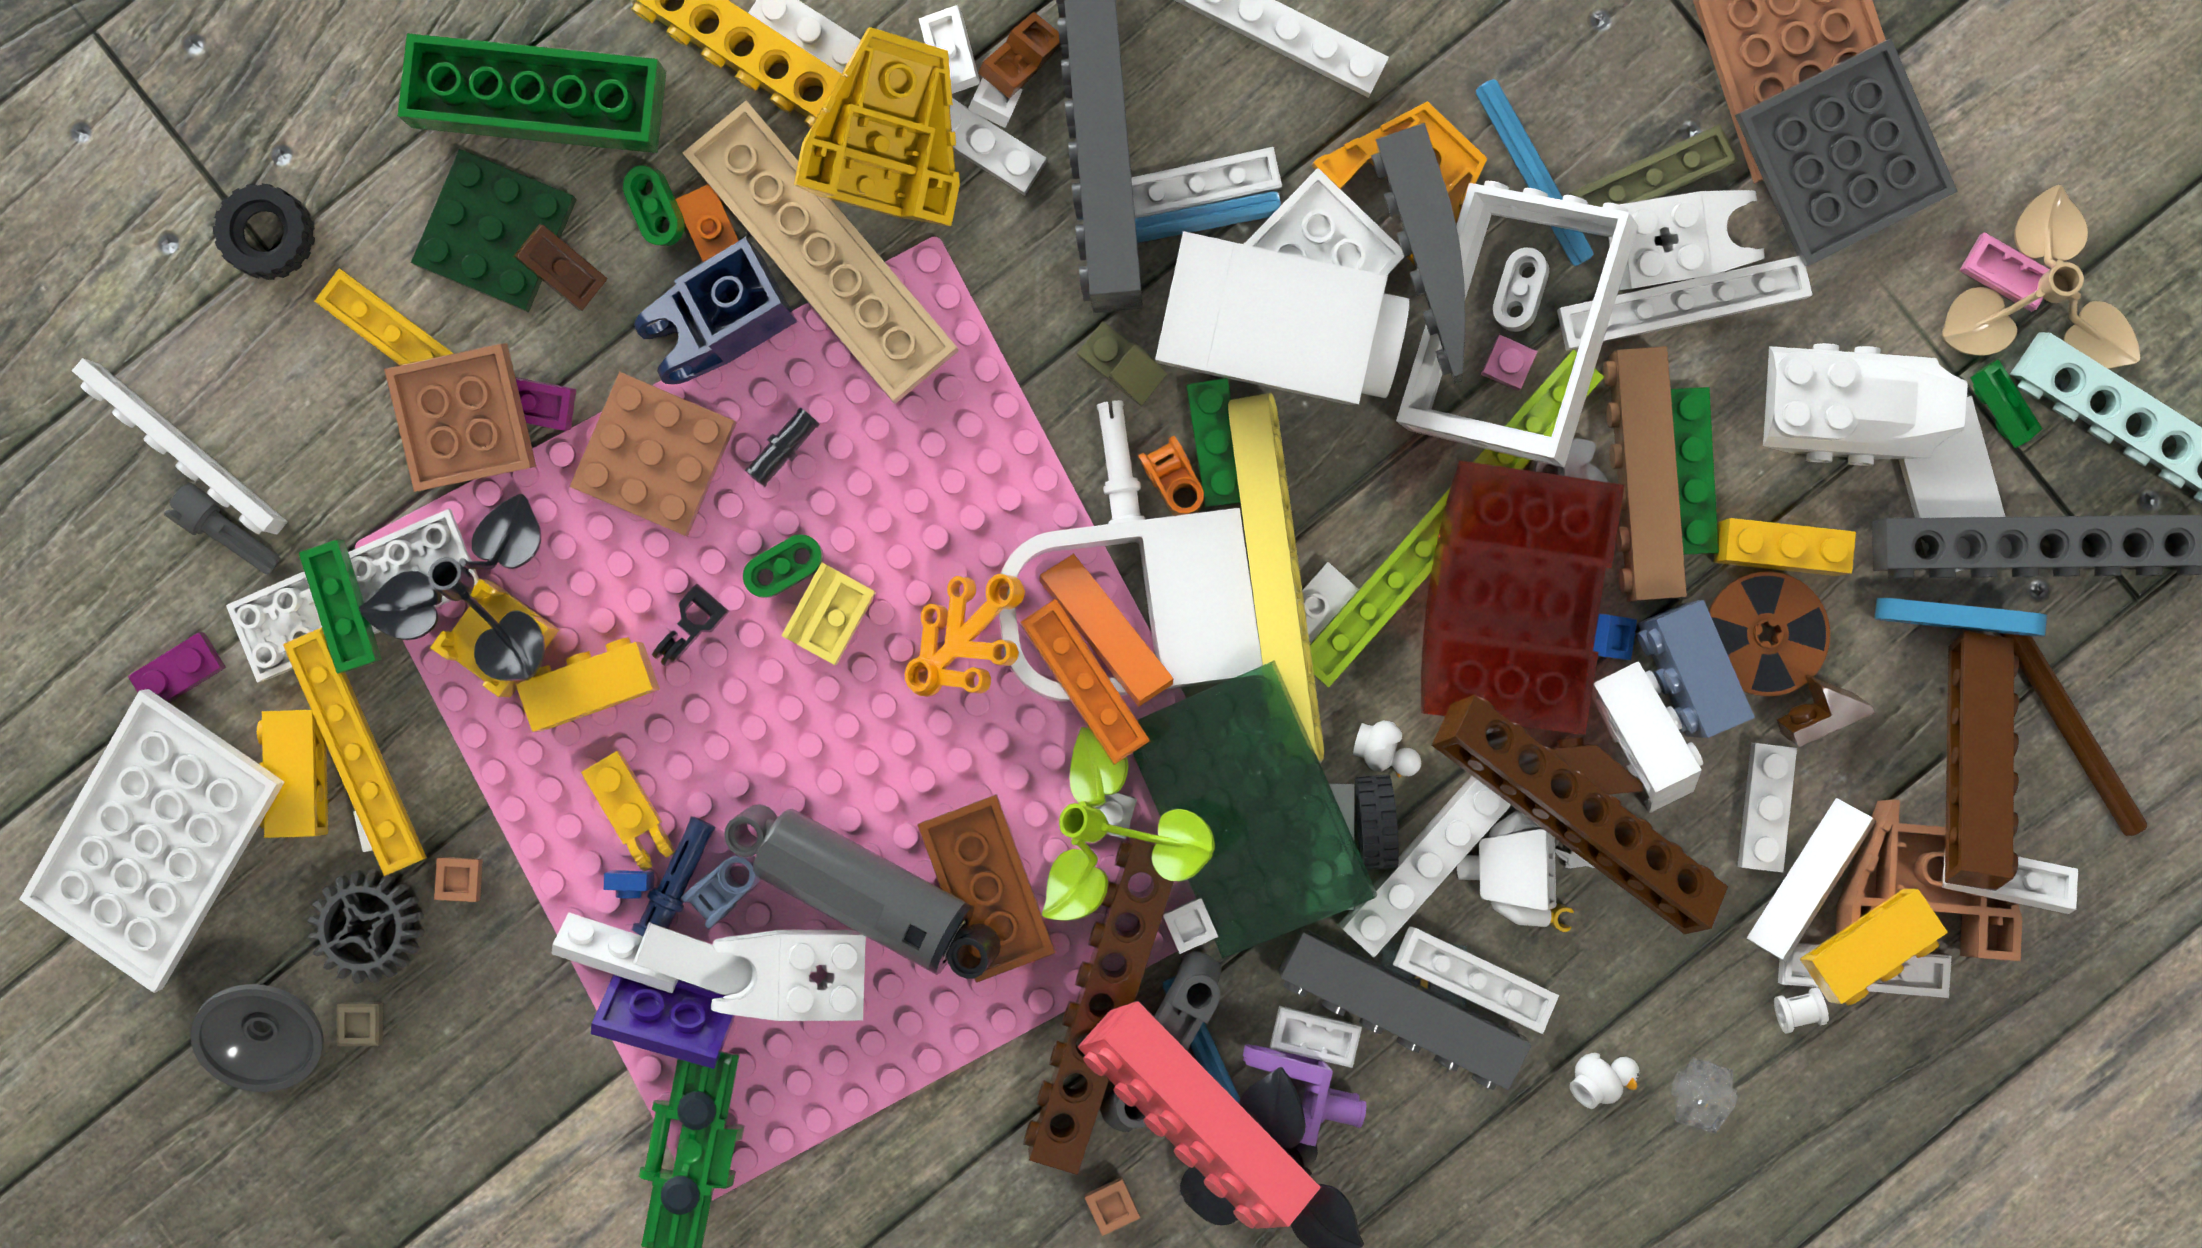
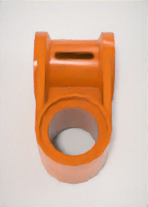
[1137,436,1204,516]

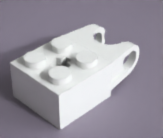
[1608,190,1765,290]
[711,930,866,1021]

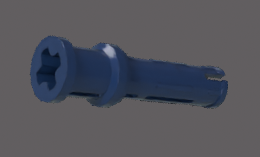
[631,816,716,936]

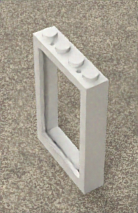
[1396,181,1638,467]

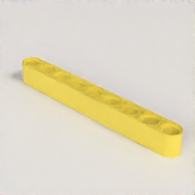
[1228,393,1324,766]

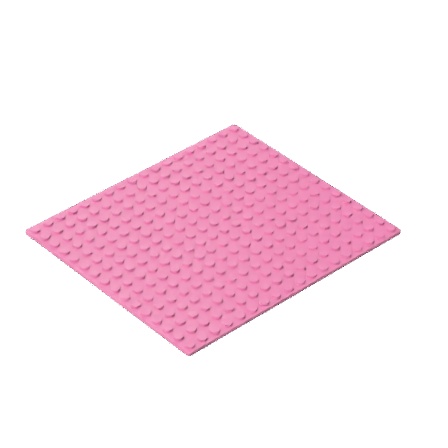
[355,237,1286,1201]

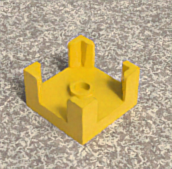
[430,579,560,697]

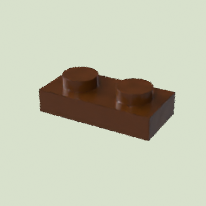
[513,224,608,311]

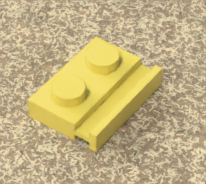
[781,562,876,665]

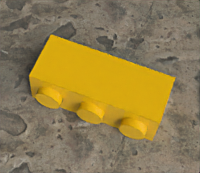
[1713,518,1856,576]
[516,637,660,732]
[257,710,328,838]
[1800,889,1948,1006]

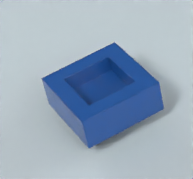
[1592,614,1637,660]
[604,870,654,899]

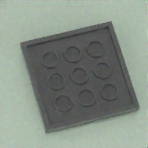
[1735,38,1958,266]

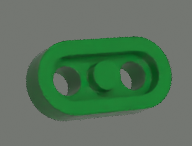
[623,165,685,246]
[743,534,823,598]

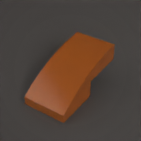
[978,12,1060,99]

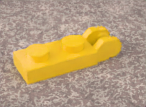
[581,750,675,871]

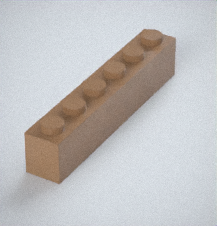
[1603,346,1687,602]

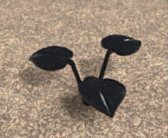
[359,494,545,681]
[1180,1067,1364,1248]

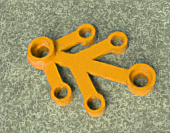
[905,574,1025,697]

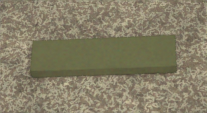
[1569,124,1738,207]

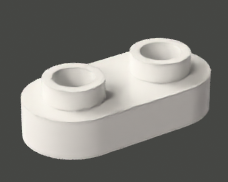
[1493,247,1549,332]

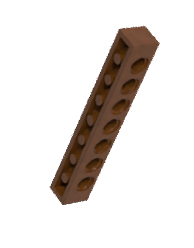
[1431,695,1728,934]
[1023,838,1174,1175]

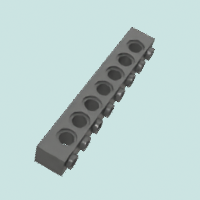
[1872,515,2202,579]

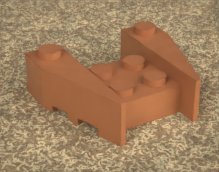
[1835,799,2022,961]

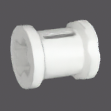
[1774,987,1829,1034]

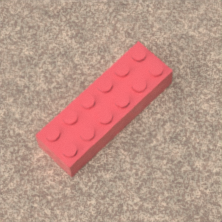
[1078,1001,1321,1229]

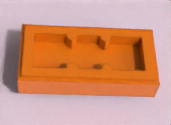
[675,184,740,262]

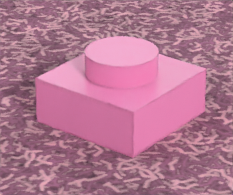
[1481,335,1538,391]

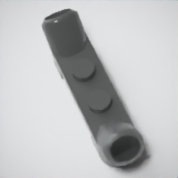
[1100,952,1221,1132]

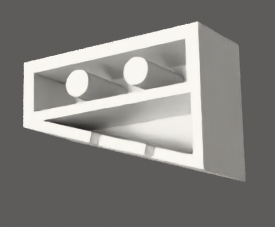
[1591,661,1703,813]

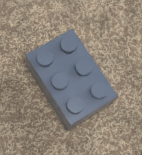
[1637,600,1755,738]

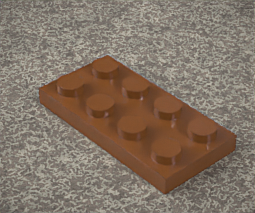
[917,794,1056,983]

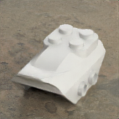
[1763,343,1968,466]

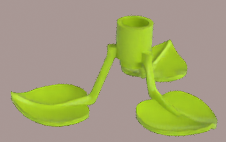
[1041,727,1215,921]

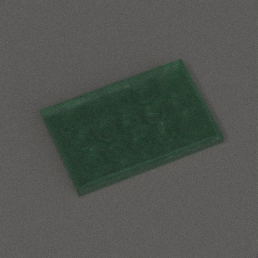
[1133,660,1378,958]

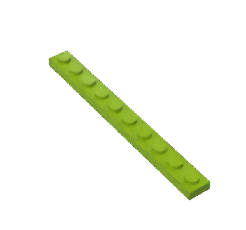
[1310,349,1604,688]

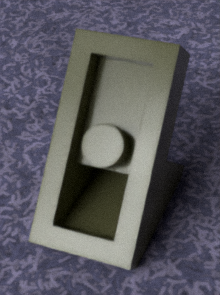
[1077,321,1167,407]

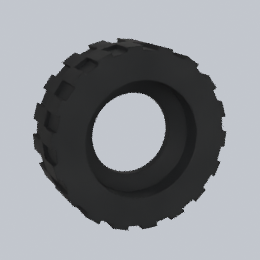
[213,183,315,280]
[1355,775,1399,870]

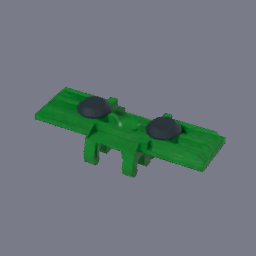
[639,1051,745,1248]

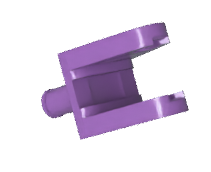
[1238,1044,1366,1146]

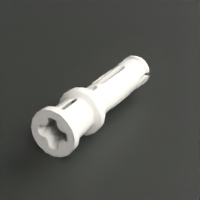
[1097,400,1146,524]

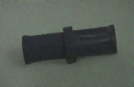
[745,407,820,488]

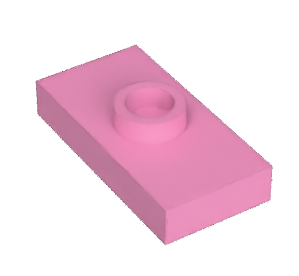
[1959,232,2050,312]

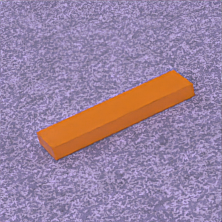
[1039,553,1174,707]
[1019,599,1150,765]

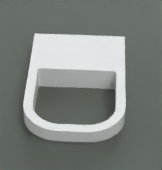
[999,508,1264,702]

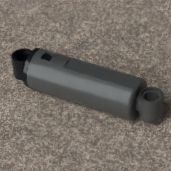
[724,804,1001,979]

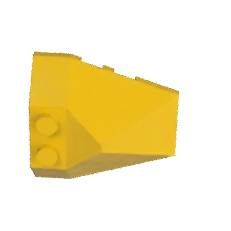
[794,27,960,226]

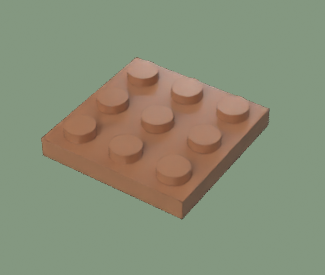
[384,343,536,492]
[569,372,737,537]

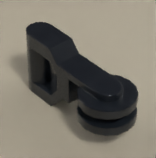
[652,584,729,666]

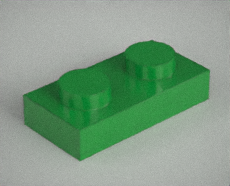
[1970,359,2043,448]

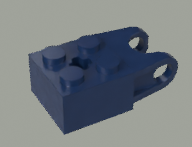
[634,237,798,385]

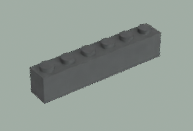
[1278,926,1532,1090]

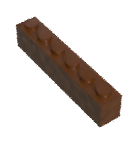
[1945,631,2019,891]

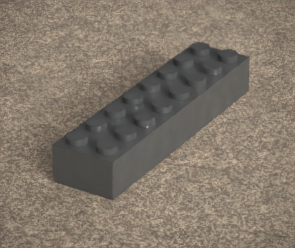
[1056,0,1143,313]

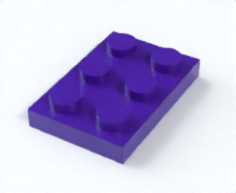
[591,975,736,1069]

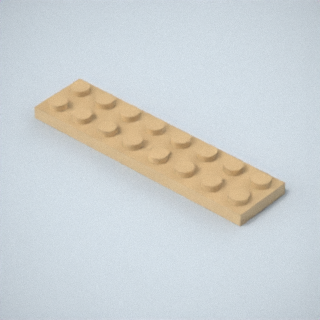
[682,101,959,404]

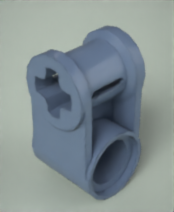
[681,855,761,930]

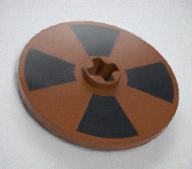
[1708,572,1830,696]

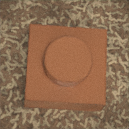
[434,857,483,902]
[1085,1177,1140,1236]

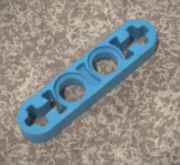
[1874,598,2047,637]

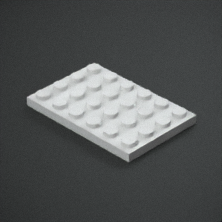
[19,689,284,993]

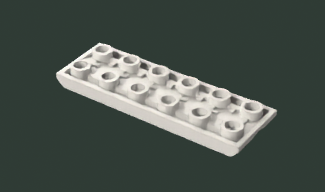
[226,509,479,682]

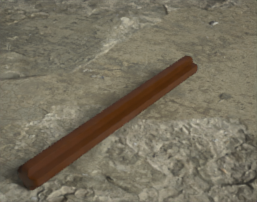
[2000,633,2147,836]

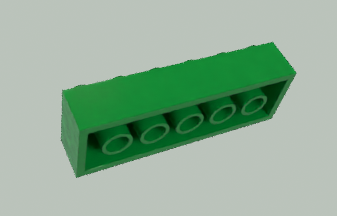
[397,33,666,153]

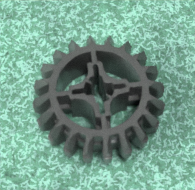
[307,870,425,984]

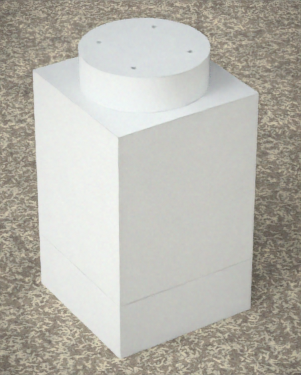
[1155,231,1409,405]

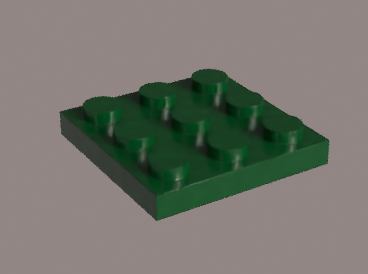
[411,149,577,313]

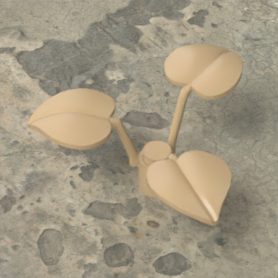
[1941,185,2140,369]

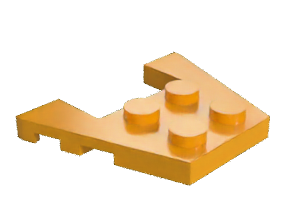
[1312,101,1488,265]

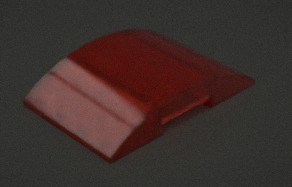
[1421,461,1625,735]

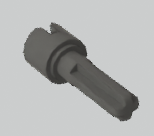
[164,482,280,574]

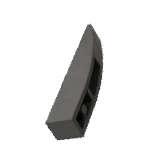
[1371,123,1465,384]

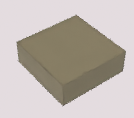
[337,1002,383,1046]

